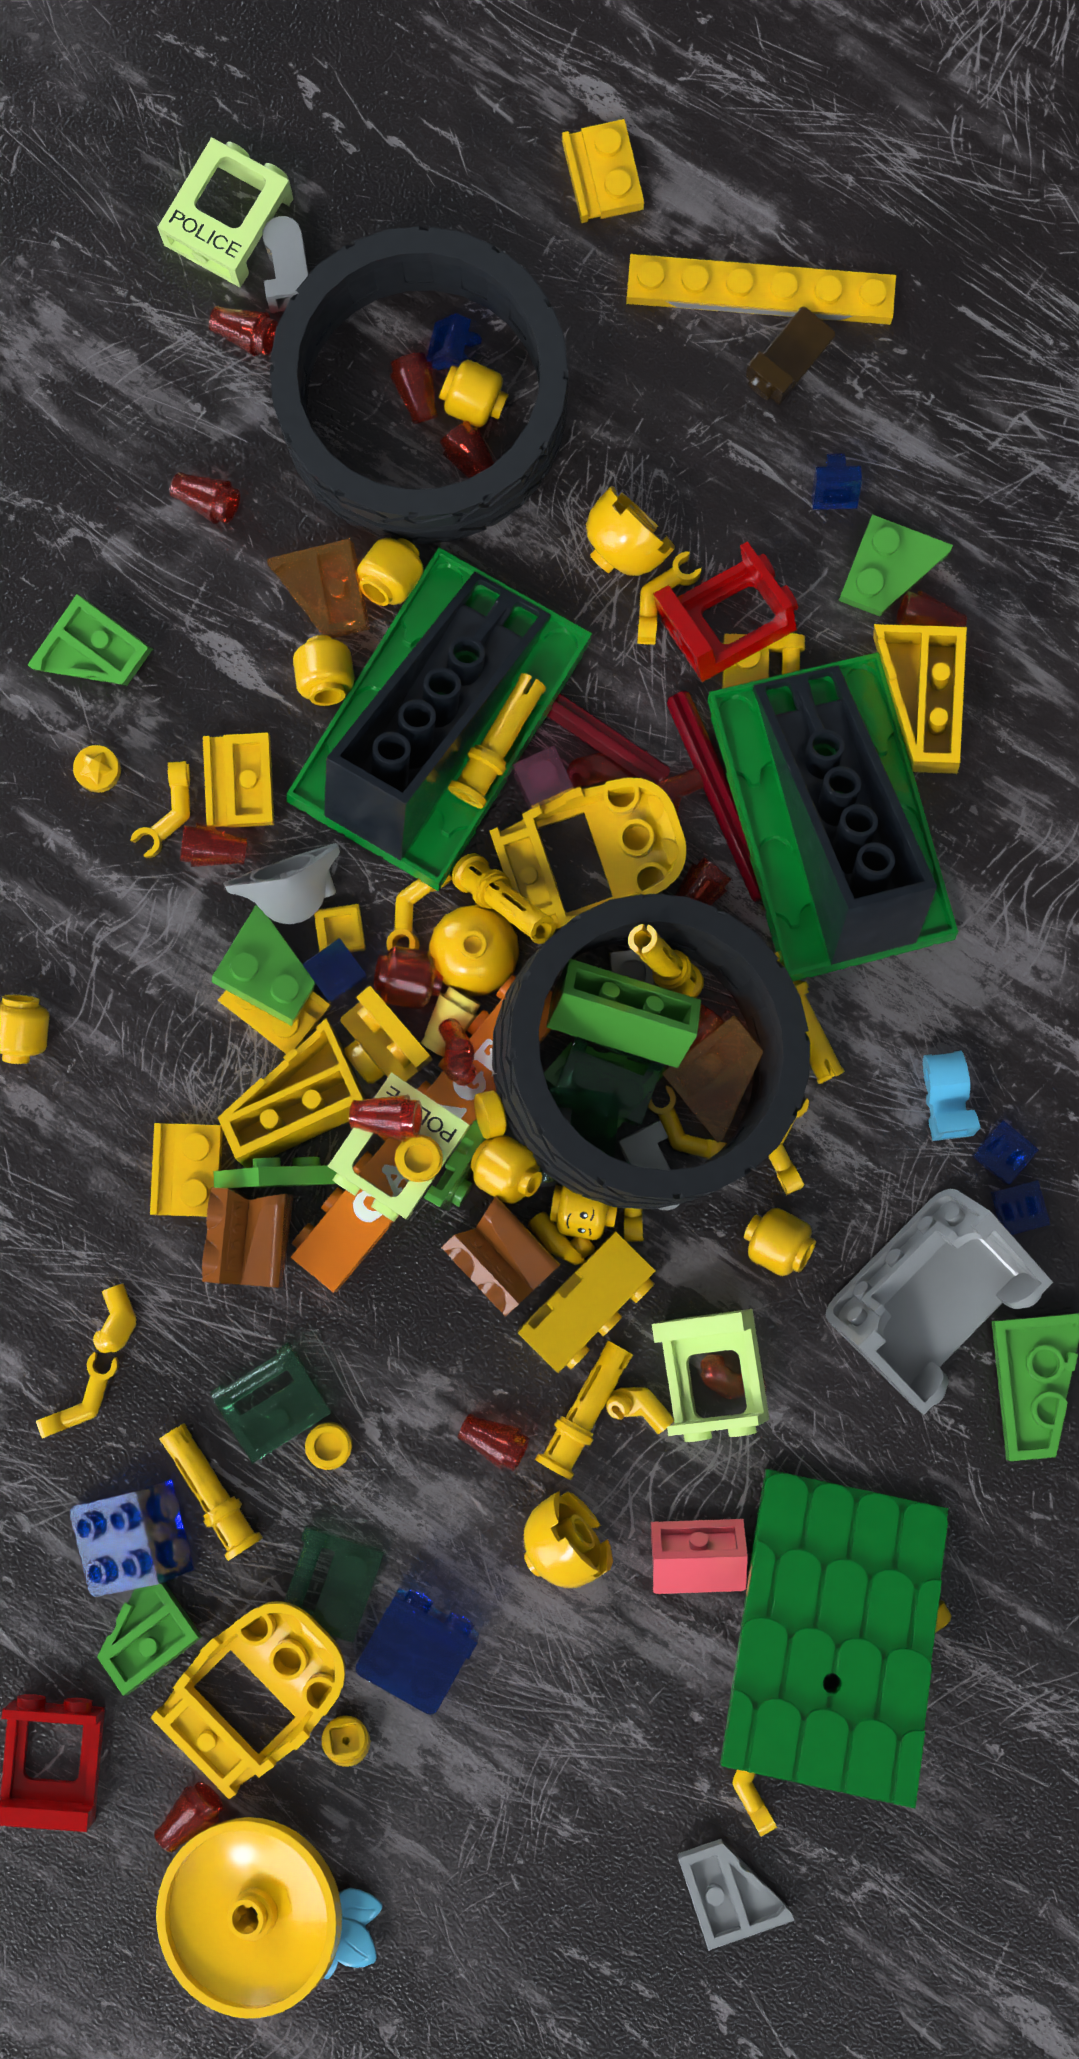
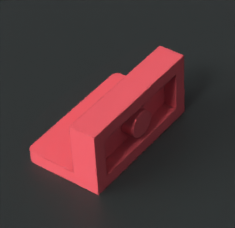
[651,1519,748,1594]

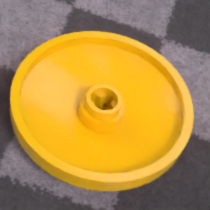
[156,1817,342,2018]

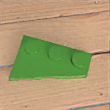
[992,1313,1079,1461]

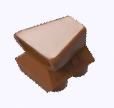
[202,1187,293,1288]
[441,1196,560,1317]

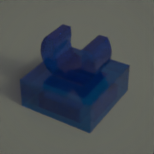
[425,313,482,371]
[812,453,862,510]
[302,938,368,1003]
[972,1120,1039,1185]
[991,1180,1051,1235]

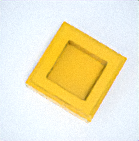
[314,904,366,957]

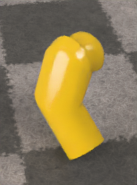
[528,1212,595,1265]
[93,1283,136,1353]
[606,1387,674,1434]

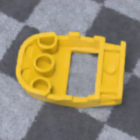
[490,777,686,934]
[151,1601,345,1799]

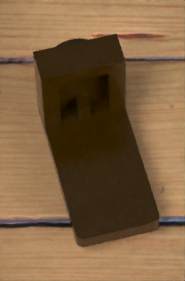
[745,307,835,405]

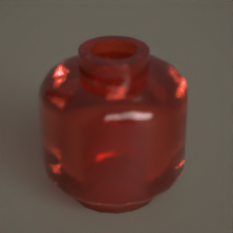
[373,946,443,1009]

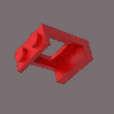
[653,541,798,682]
[0,1694,105,1832]

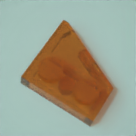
[267,539,370,638]
[662,1015,764,1143]

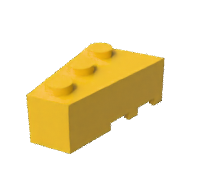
[873,624,967,774]
[218,1018,369,1168]
[518,1231,655,1373]

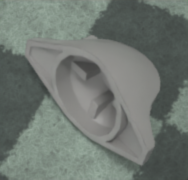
[223,843,340,924]

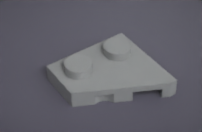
[677,1839,794,1950]

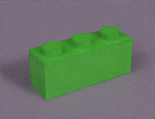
[546,959,701,1068]

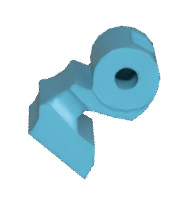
[923,1051,980,1141]

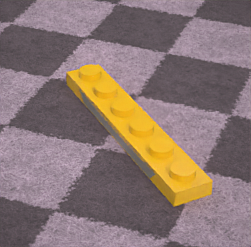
[626,254,896,325]

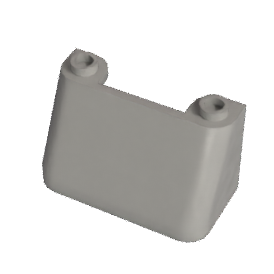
[826,1189,1053,1415]

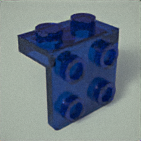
[70,1479,195,1597]
[356,1588,479,1715]

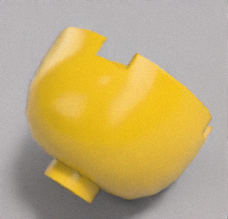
[586,486,675,576]
[429,905,520,997]
[524,1491,613,1588]

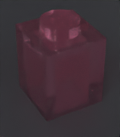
[513,746,573,810]

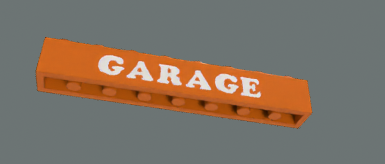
[291,974,552,1293]

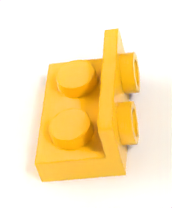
[340,986,433,1082]

